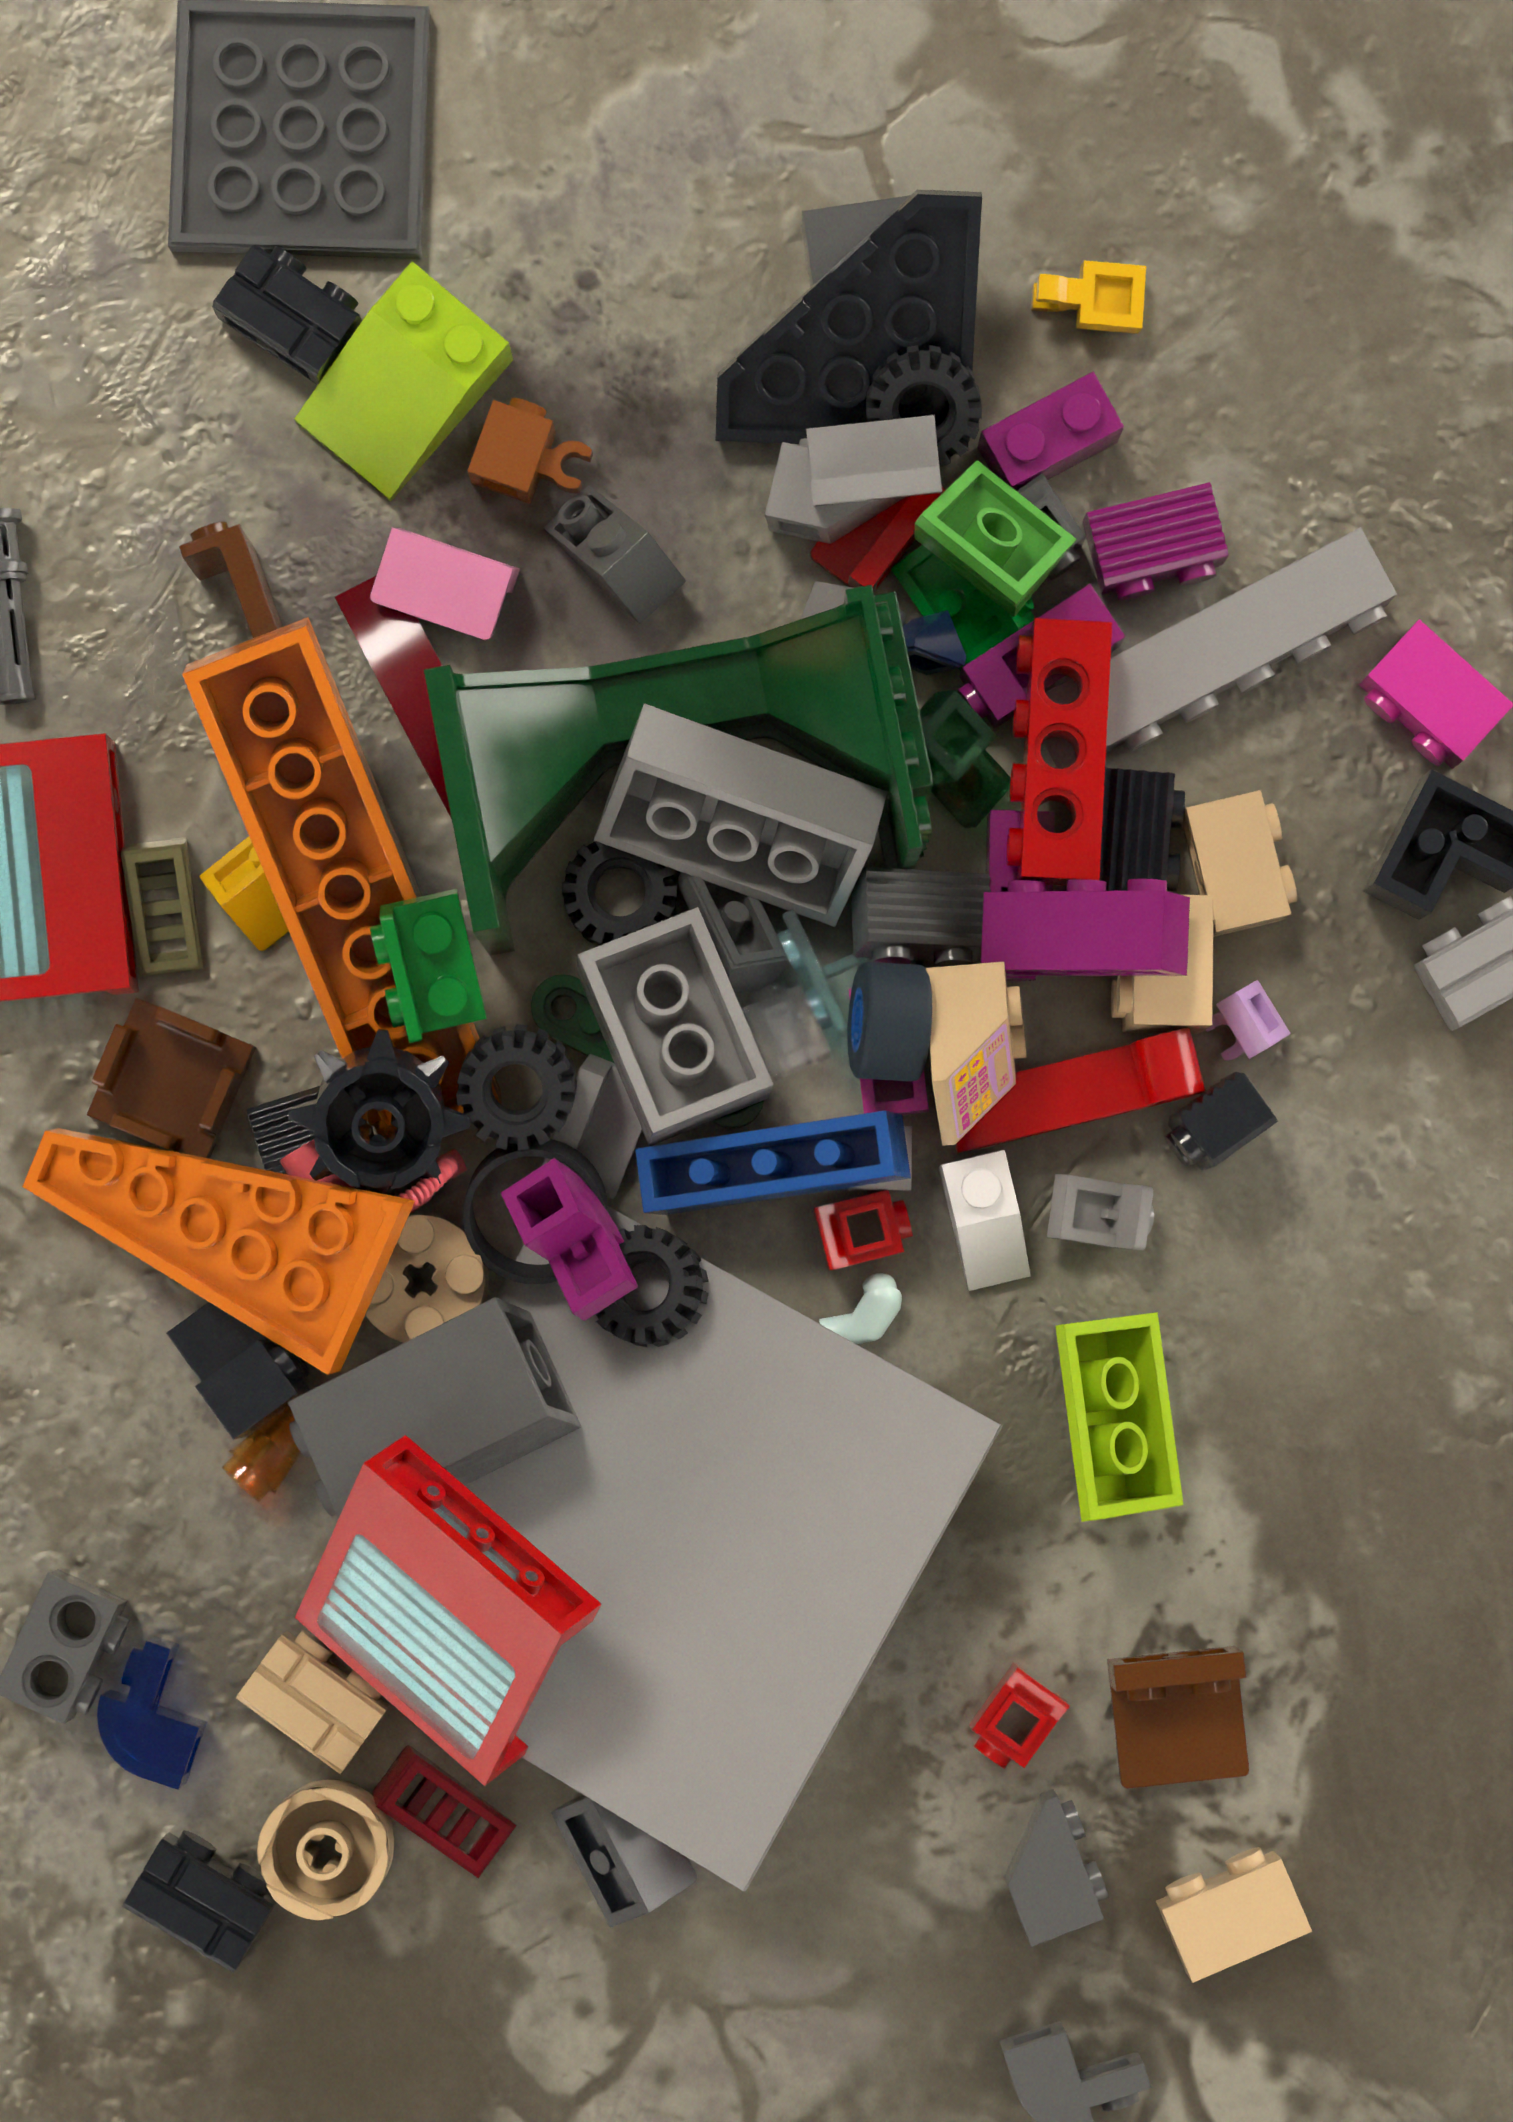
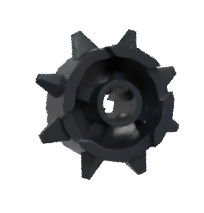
[288,1029,470,1194]

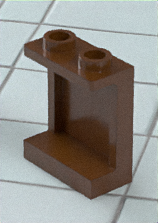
[179,522,283,638]

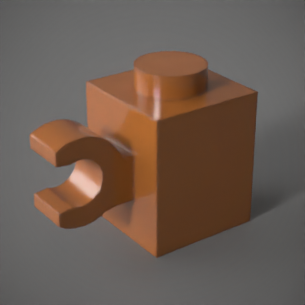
[468,398,593,504]

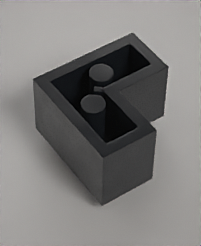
[1363,770,1513,920]
[166,1302,311,1440]

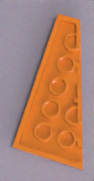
[22,1128,415,1375]

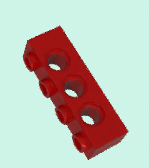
[1006,618,1112,886]

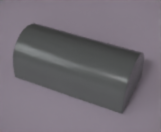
[677,872,789,993]

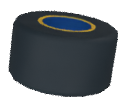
[847,962,932,1081]

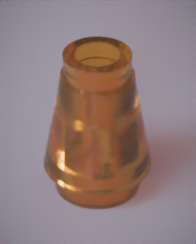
[221,1406,301,1502]

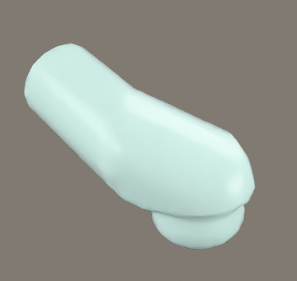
[819,1273,902,1344]

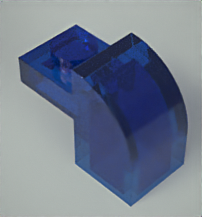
[97,1636,207,1790]

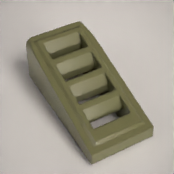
[121,838,204,977]

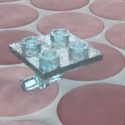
[777,909,924,1038]

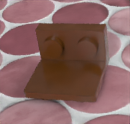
[1107,1646,1249,1789]

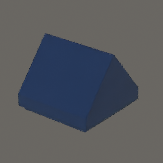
[903,610,966,675]

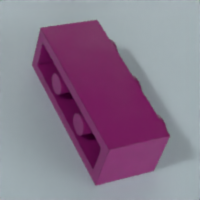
[981,879,1190,976]

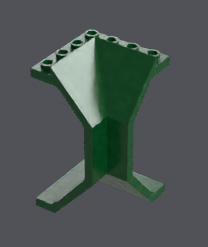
[424,585,934,956]

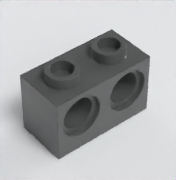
[0,1569,130,1724]

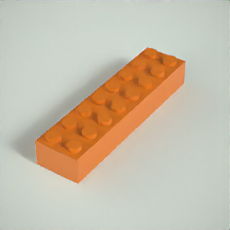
[182,617,502,1126]

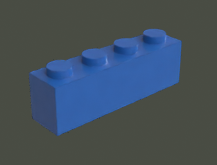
[635,1110,911,1215]

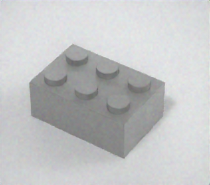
[576,907,774,1146]

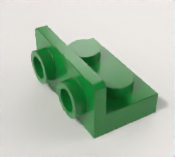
[891,545,1035,672]
[370,889,487,1043]

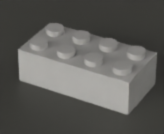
[594,704,887,927]

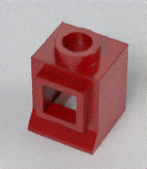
[813,1189,913,1271]
[969,1662,1070,1769]

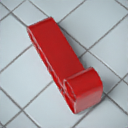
[955,1028,1206,1154]

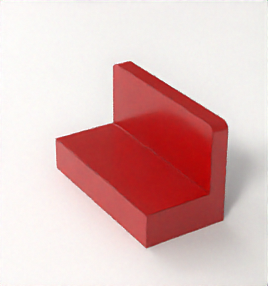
[810,486,946,593]

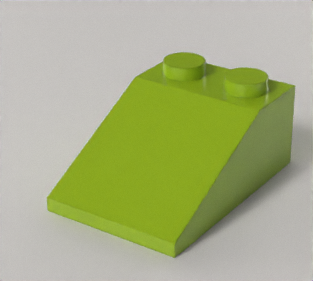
[294,261,513,502]

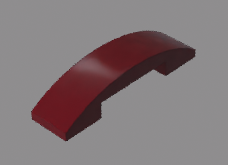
[335,575,452,819]

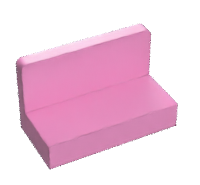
[370,528,520,640]

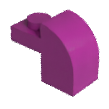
[501,1158,638,1321]

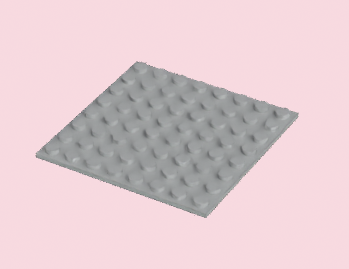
[336,1206,1003,1891]

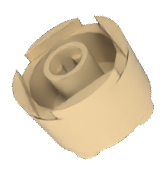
[365,1215,489,1343]
[257,1780,394,1920]

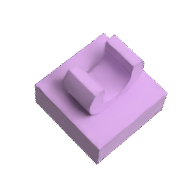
[1206,980,1291,1060]

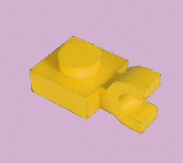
[1031,260,1146,334]

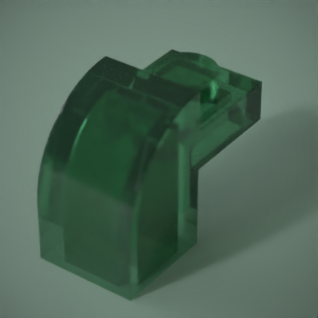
[919,690,1011,828]

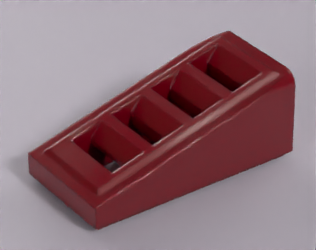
[371,1745,517,1878]

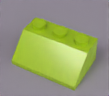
[1055,1312,1184,1522]

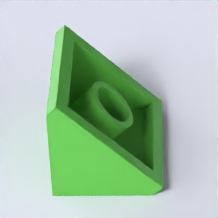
[915,460,1077,617]

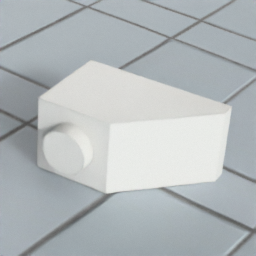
[938,1150,1031,1291]

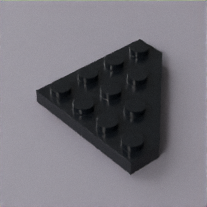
[715,189,982,451]

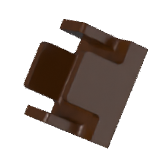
[87,998,256,1159]

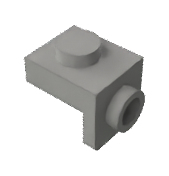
[1047,1174,1154,1250]

